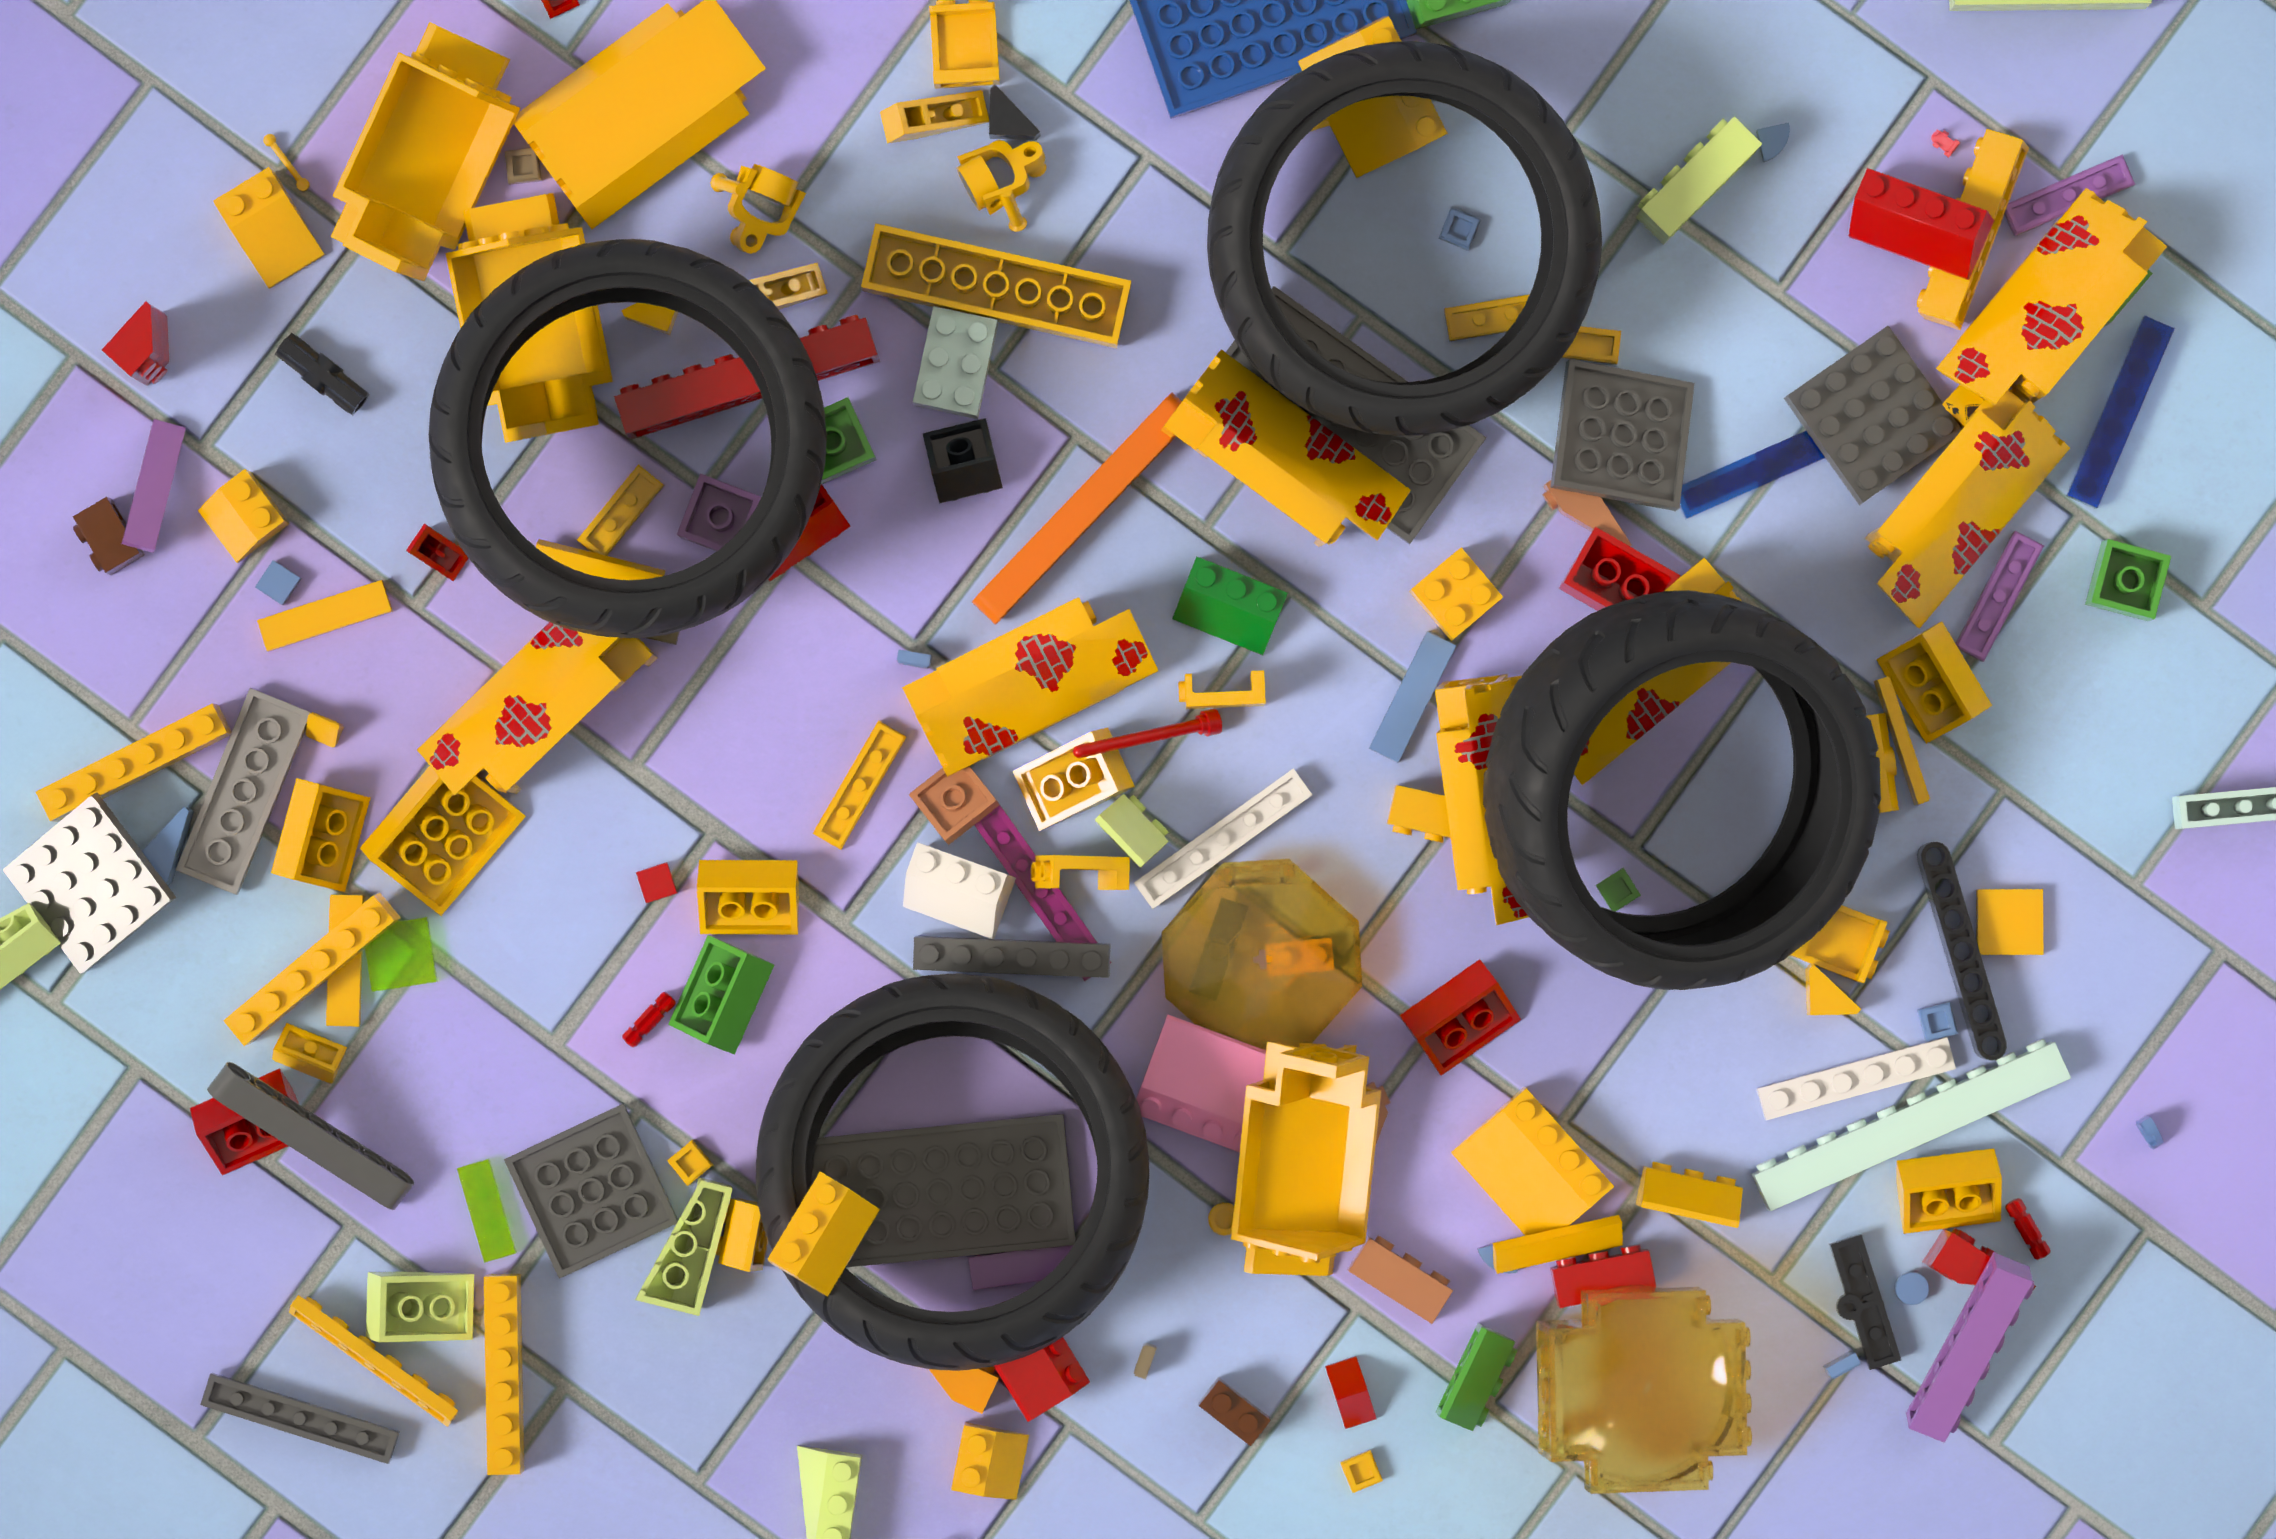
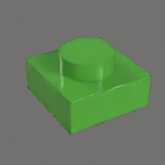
[1595,868,1641,911]

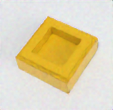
[667,1140,714,1186]
[1340,1450,1383,1493]

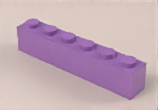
[1906,1252,2034,1443]

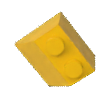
[198,469,290,563]
[716,1198,768,1272]
[951,1422,1029,1500]

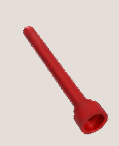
[1073,708,1222,758]

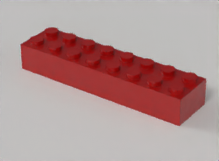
[614,315,880,440]

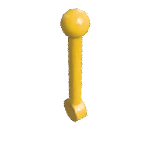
[263,134,310,191]

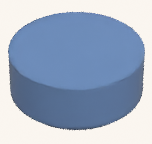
[1895,1272,1929,1305]

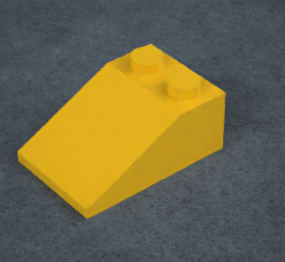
[213,167,325,289]
[1013,727,1135,831]

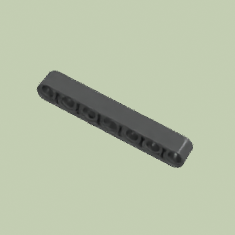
[207,1062,414,1210]

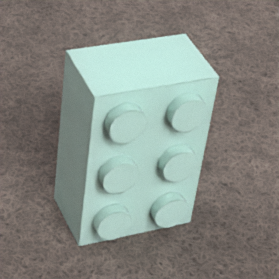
[913,306,998,419]

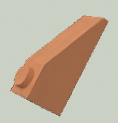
[1542,480,1632,546]

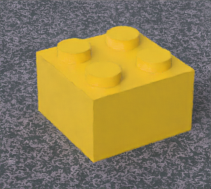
[1409,547,1503,641]

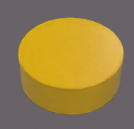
[1208,1202,1234,1236]

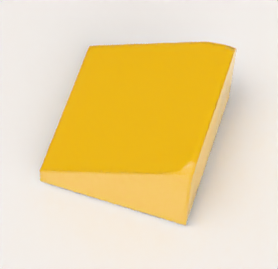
[305,712,344,747]

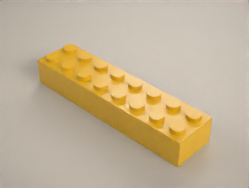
[861,223,1132,349]

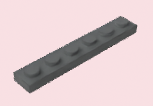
[913,936,1111,978]
[200,1373,400,1464]

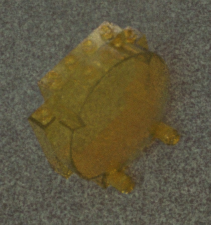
[1536,1285,1752,1494]

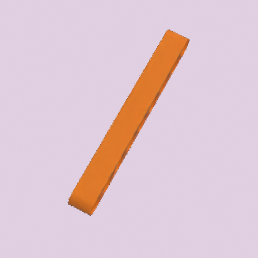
[972,392,1182,625]

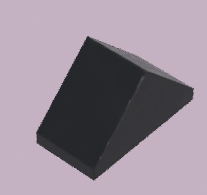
[989,84,1041,140]

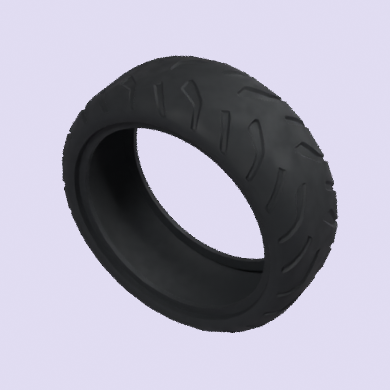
[1207,41,1602,436]
[428,239,827,638]
[1483,590,1881,990]
[756,974,1150,1371]

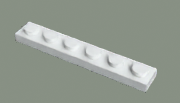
[1134,768,1312,909]
[1756,1037,1956,1120]

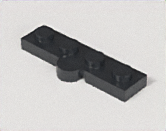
[1829,1234,1901,1370]

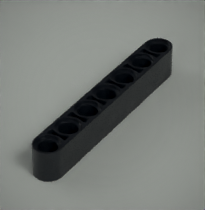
[1917,842,2007,1060]

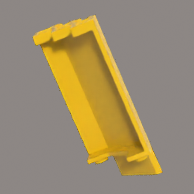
[513,0,766,230]

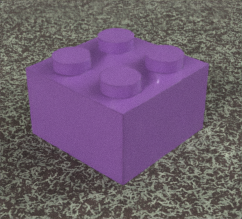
[677,473,761,552]

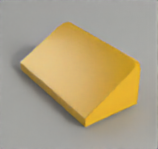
[272,1023,347,1084]

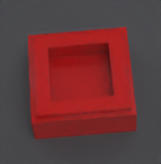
[636,862,678,904]

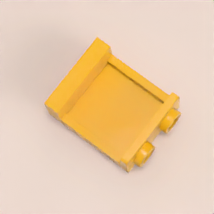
[929,0,1000,89]
[1178,670,1266,709]
[1031,855,1130,890]
[1789,905,1890,983]

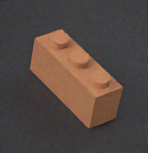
[1347,1235,1453,1324]

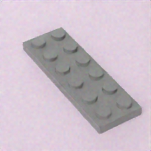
[176,688,312,895]

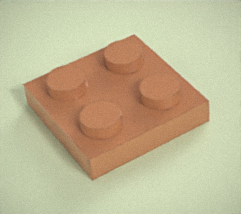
[909,766,1000,845]

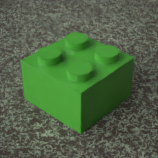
[821,397,877,484]
[2085,539,2171,621]

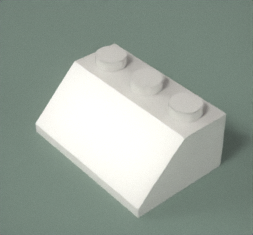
[903,842,1016,939]

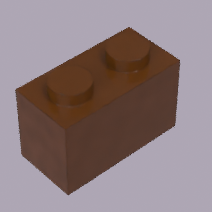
[72,497,145,575]
[1198,1377,1271,1446]

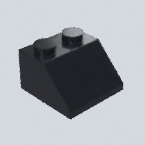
[922,418,1003,504]

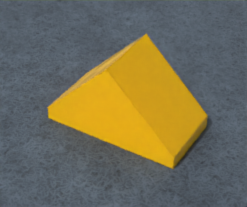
[621,303,678,335]
[1805,964,1861,1015]

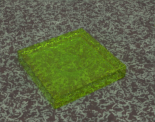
[365,917,438,992]

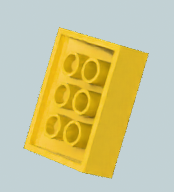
[1297,16,1448,178]
[360,766,526,916]
[1451,1087,1614,1236]

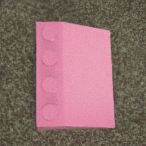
[1136,1015,1266,1152]

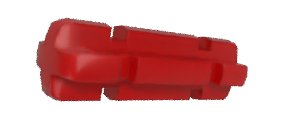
[622,992,676,1047]
[2005,1198,2051,1260]

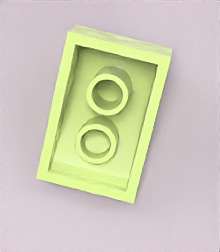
[1095,794,1169,869]
[366,1271,474,1343]

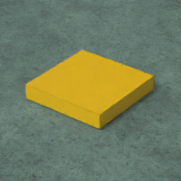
[1976,889,2044,955]

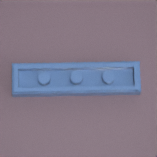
[1369,631,1456,763]

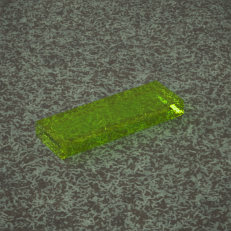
[457,1159,517,1263]

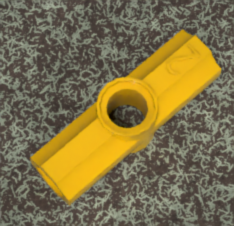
[1866,713,1899,813]

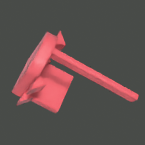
[1931,129,1960,158]

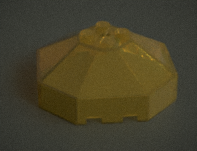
[1161,859,1362,1050]

